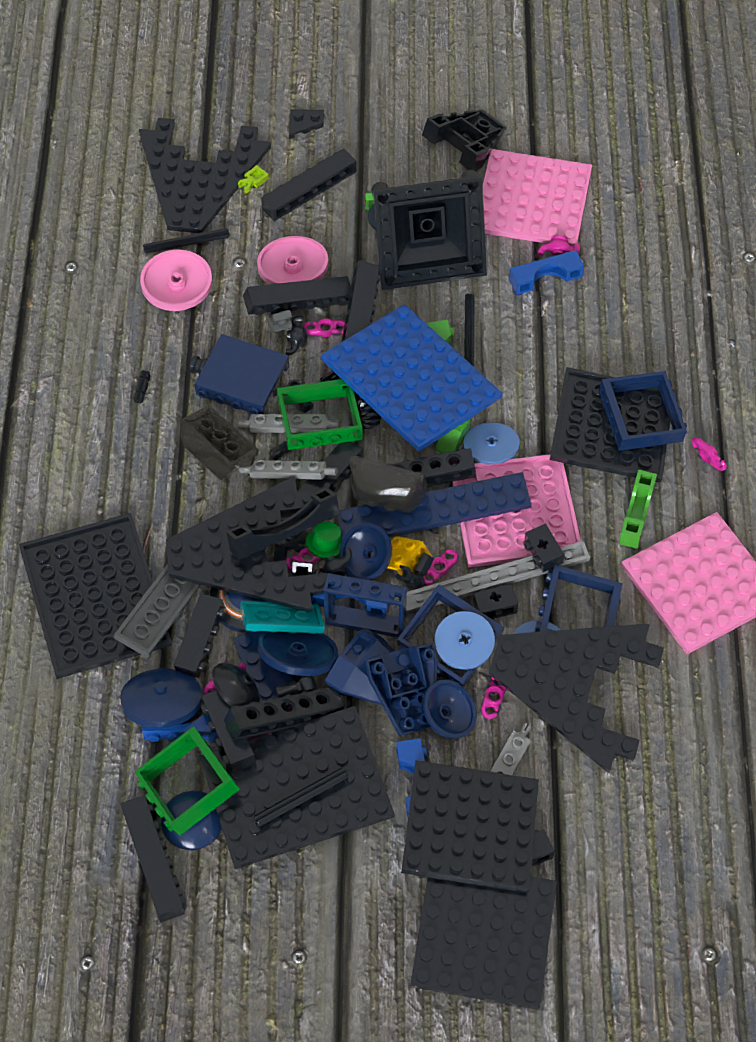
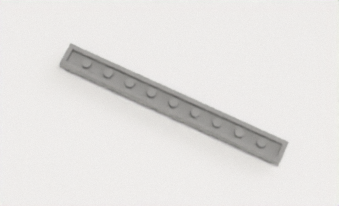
[398,541,590,614]

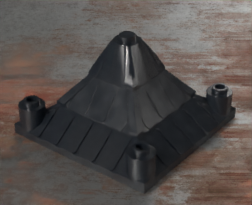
[371,170,487,290]

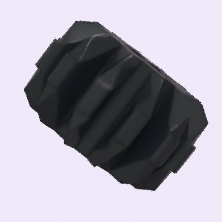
[356,399,381,429]

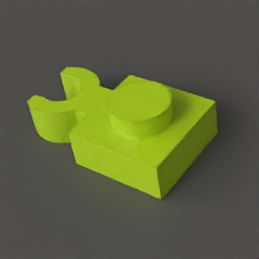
[238,165,269,193]

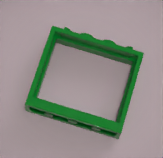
[277,379,362,450]
[135,726,240,836]

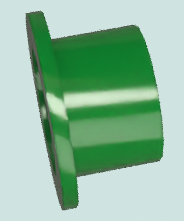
[306,521,342,559]

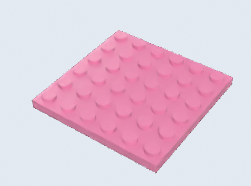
[483,149,592,247]
[452,455,581,568]
[621,512,756,655]

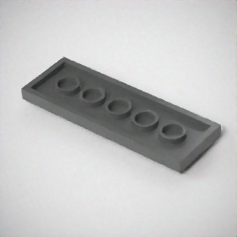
[114,564,201,658]

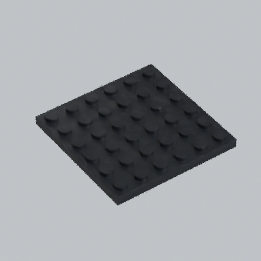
[549,367,675,483]
[401,760,539,893]
[410,876,557,1010]

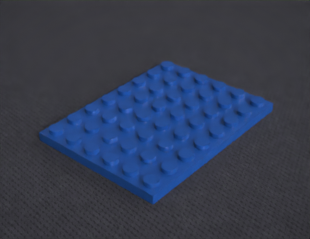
[321,304,503,452]

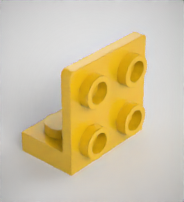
[387,536,432,584]

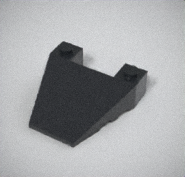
[422,110,507,171]

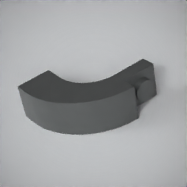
[264,310,292,333]

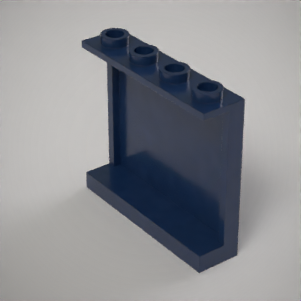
[195,334,289,414]

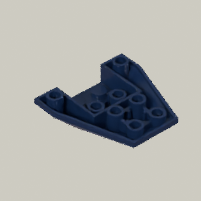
[324,628,395,705]
[364,643,437,736]

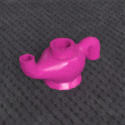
[537,236,580,256]

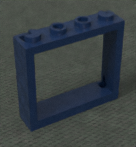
[599,371,687,451]
[535,565,623,632]
[324,573,407,638]
[397,584,504,687]

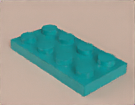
[240,601,325,634]

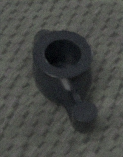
[286,316,307,355]
[313,548,352,576]

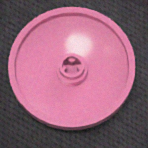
[257,236,329,284]
[140,250,212,311]

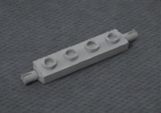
[238,414,338,433]
[239,460,338,479]
[490,723,531,775]

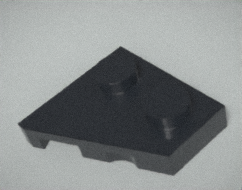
[289,109,324,138]

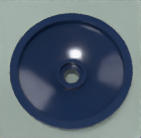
[339,523,392,581]
[423,680,477,739]
[161,791,222,850]

